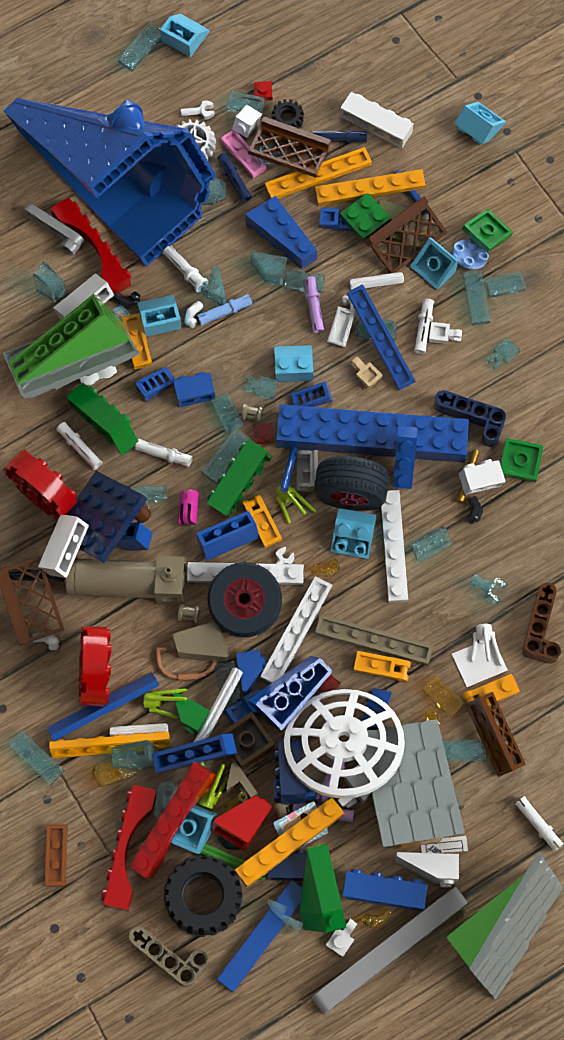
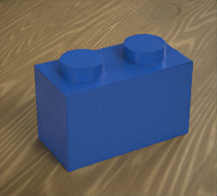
[173,372,216,408]

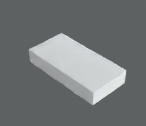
[327,306,356,348]

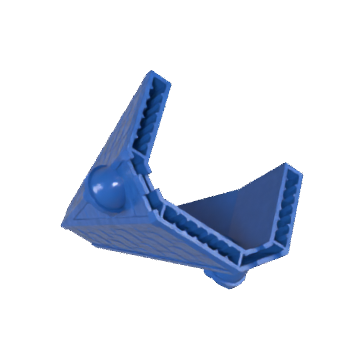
[3,98,216,267]

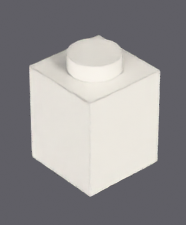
[232,105,262,138]

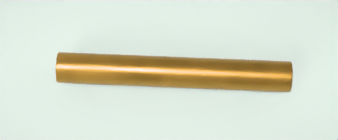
[456,449,479,504]

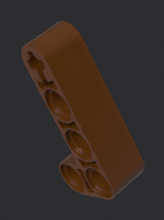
[522,582,561,664]

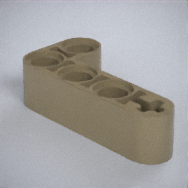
[129,927,209,987]

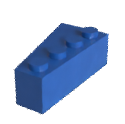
[245,196,317,269]
[247,656,333,730]

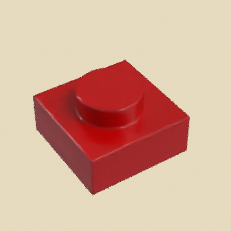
[254,81,273,101]

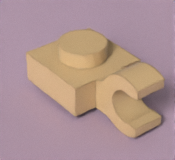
[351,357,383,389]

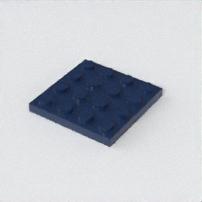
[66,471,147,563]

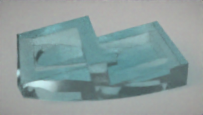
[285,270,325,293]
[267,899,303,933]

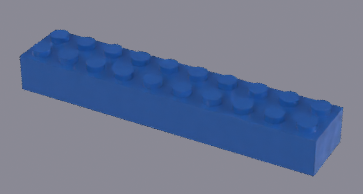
[276,404,469,463]

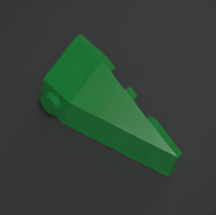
[299,843,346,933]

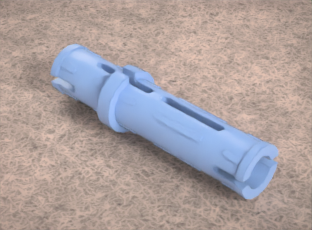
[197,294,253,326]

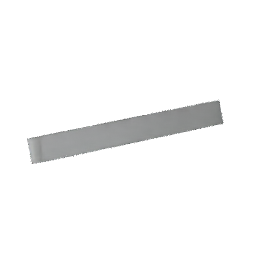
[311,887,468,1015]

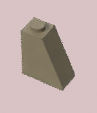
[170,621,230,663]

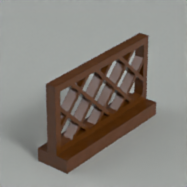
[248,116,331,178]
[364,196,448,273]
[0,556,65,646]

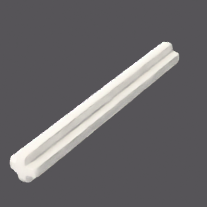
[194,668,243,742]

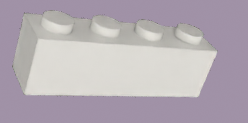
[340,92,414,149]

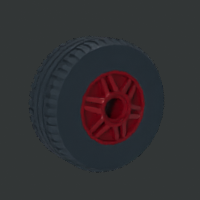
[314,456,389,511]
[207,562,282,638]

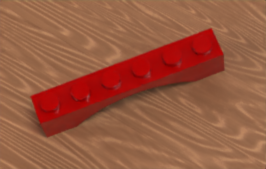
[51,197,132,294]
[129,762,217,879]
[101,785,158,912]

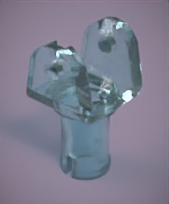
[469,574,508,604]

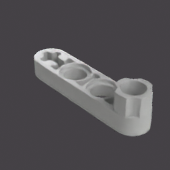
[22,203,84,255]

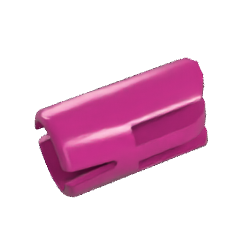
[178,489,199,525]

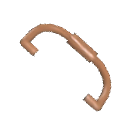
[155,646,217,681]

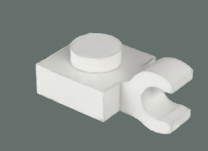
[429,322,462,344]
[326,919,357,957]

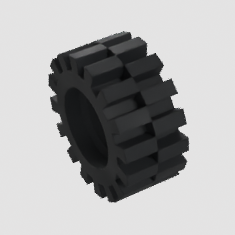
[271,99,304,129]

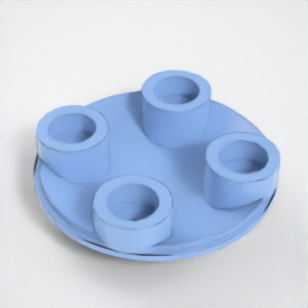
[452,238,489,269]

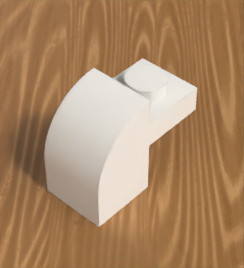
[337,765,370,809]

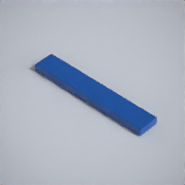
[346,284,416,391]
[47,672,159,741]
[217,880,302,993]

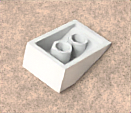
[395,852,459,888]

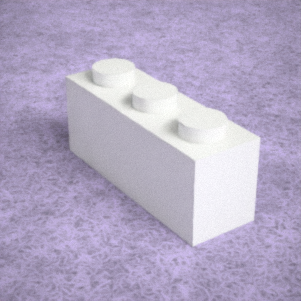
[53,274,114,320]
[38,514,89,578]

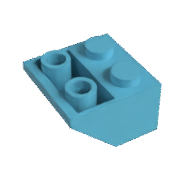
[160,14,210,58]
[137,295,182,337]
[331,508,376,559]

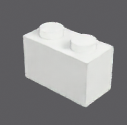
[458,459,506,495]

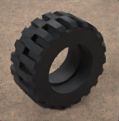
[164,855,242,937]

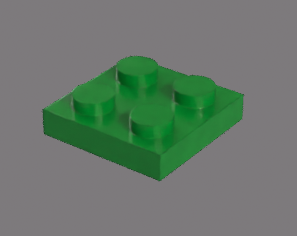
[340,193,391,242]
[462,208,513,253]
[500,438,544,483]

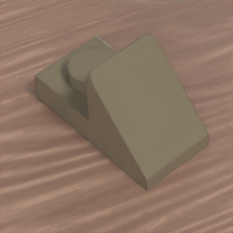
[226,761,258,798]

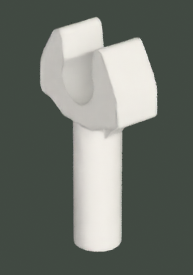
[181,101,214,120]
[276,547,294,564]

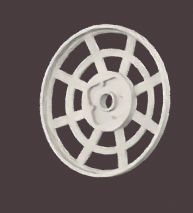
[284,689,405,798]

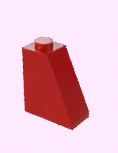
[211,796,272,851]

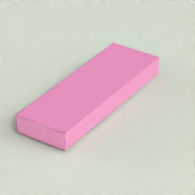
[220,130,267,179]

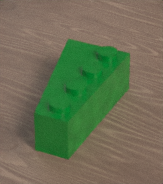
[66,382,139,456]
[207,439,273,518]

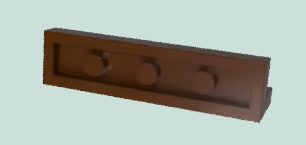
[465,692,526,777]

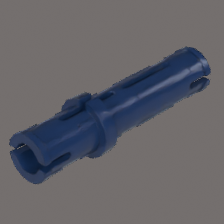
[313,129,367,144]
[217,152,252,203]

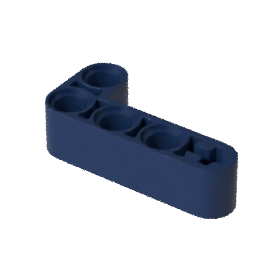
[434,390,506,447]

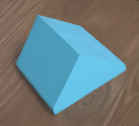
[410,237,458,289]

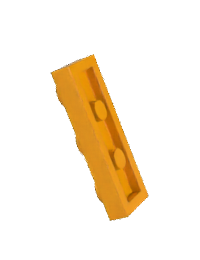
[122,313,153,370]

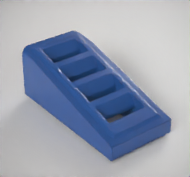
[135,367,176,402]
[290,381,333,407]

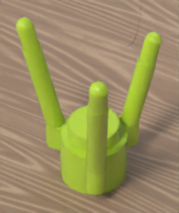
[276,486,316,524]
[144,688,187,719]
[197,763,229,809]

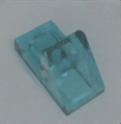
[201,266,226,306]
[131,485,168,507]

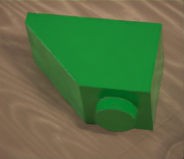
[174,692,210,735]

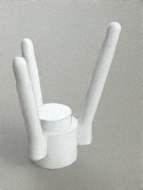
[470,624,503,666]

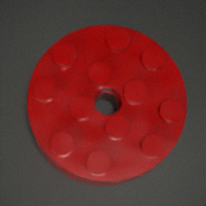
[3,449,77,520]
[78,626,112,707]

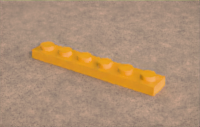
[265,147,372,199]
[315,169,425,206]
[49,731,171,758]
[235,798,344,888]

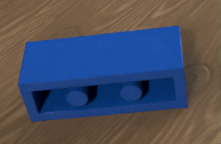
[393,426,417,489]
[196,511,259,560]

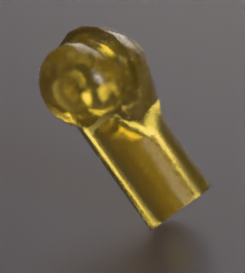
[224,792,248,813]

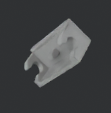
[297,450,318,492]

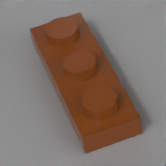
[45,824,68,887]

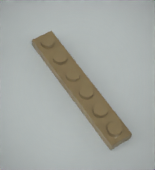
[315,614,434,666]

